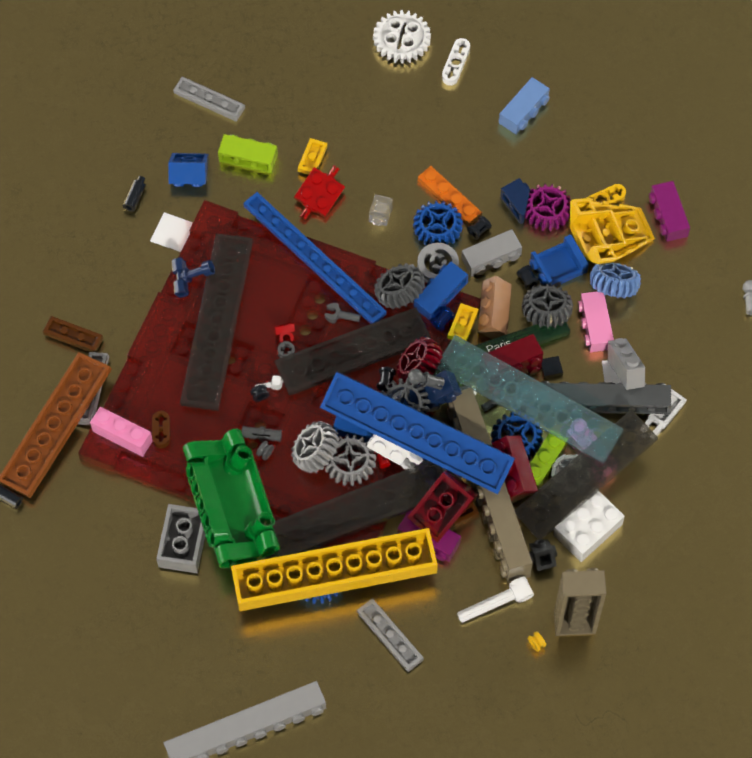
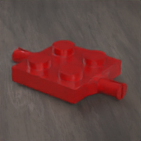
[294,165,345,220]

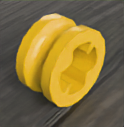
[528,631,546,652]

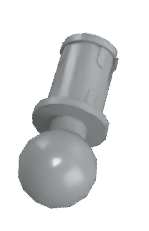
[742,280,752,315]

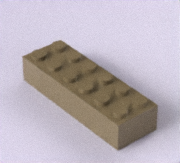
[554,568,606,636]

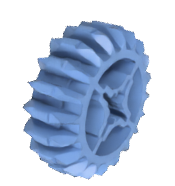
[590,262,641,298]

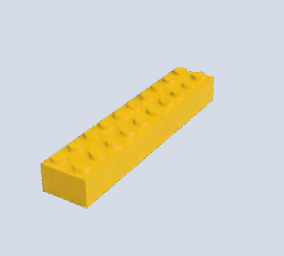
[231,528,438,612]

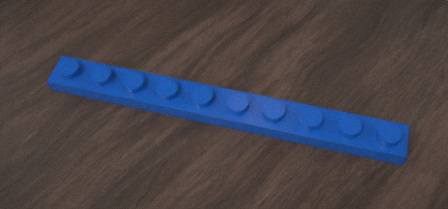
[243,192,387,326]

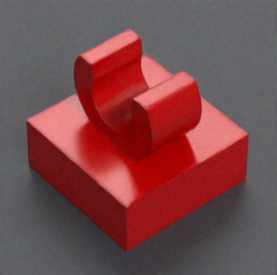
[274,322,295,343]

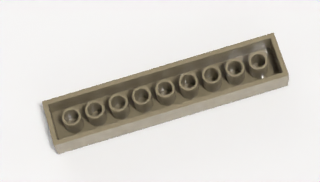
[447,387,532,583]

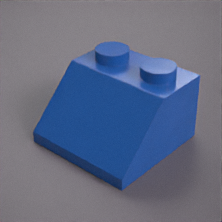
[168,153,209,187]

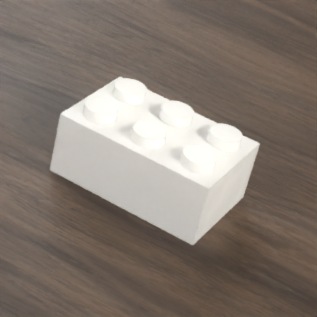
[553,489,625,562]

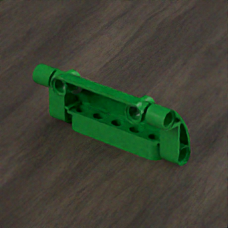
[183,429,280,568]

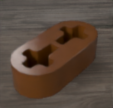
[152,411,171,448]

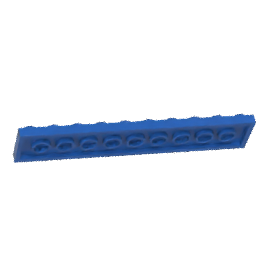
[320,372,515,494]

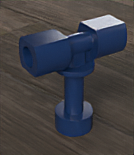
[171,258,215,298]

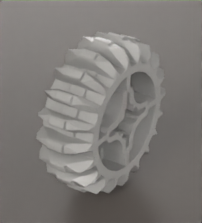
[291,421,340,473]
[325,434,376,486]

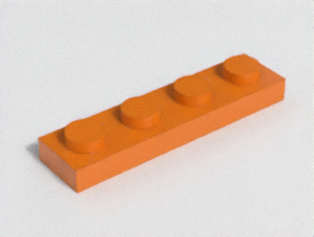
[418,166,482,226]

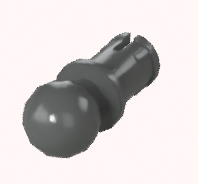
[408,369,445,390]

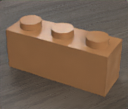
[478,276,512,340]

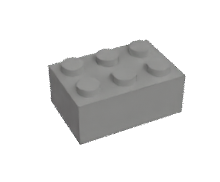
[156,504,205,573]

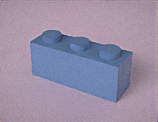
[499,77,550,134]

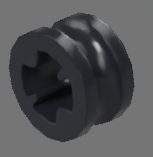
[250,384,270,402]

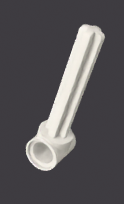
[457,576,534,623]

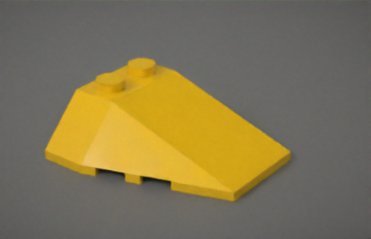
[570,198,655,264]

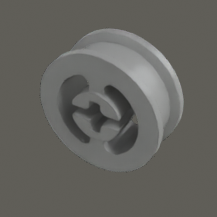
[417,243,459,284]

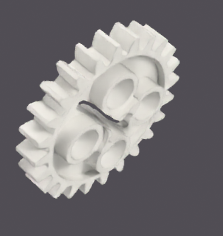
[373,10,431,64]

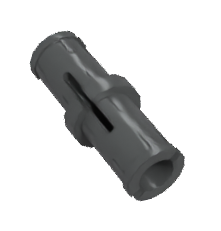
[242,426,282,442]

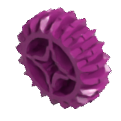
[525,183,571,232]

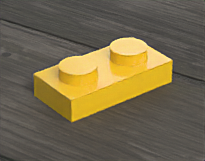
[298,138,328,175]
[448,303,479,344]

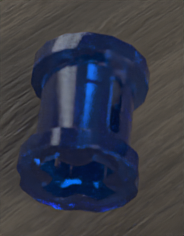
[430,306,455,331]

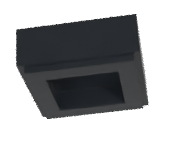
[541,356,563,379]

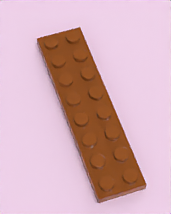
[0,352,112,498]

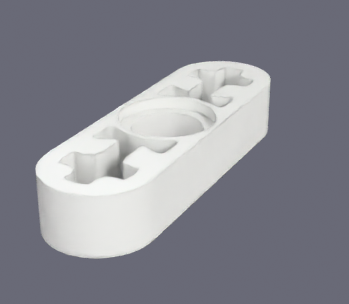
[442,38,470,85]

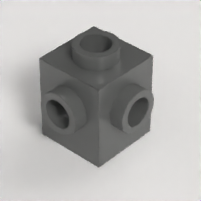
[529,539,557,571]

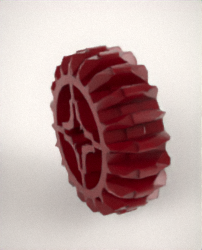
[396,337,443,385]

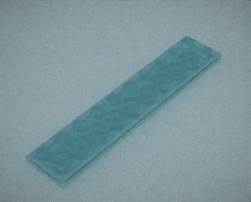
[437,335,624,464]

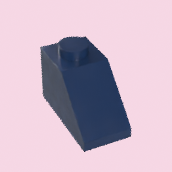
[500,178,530,224]

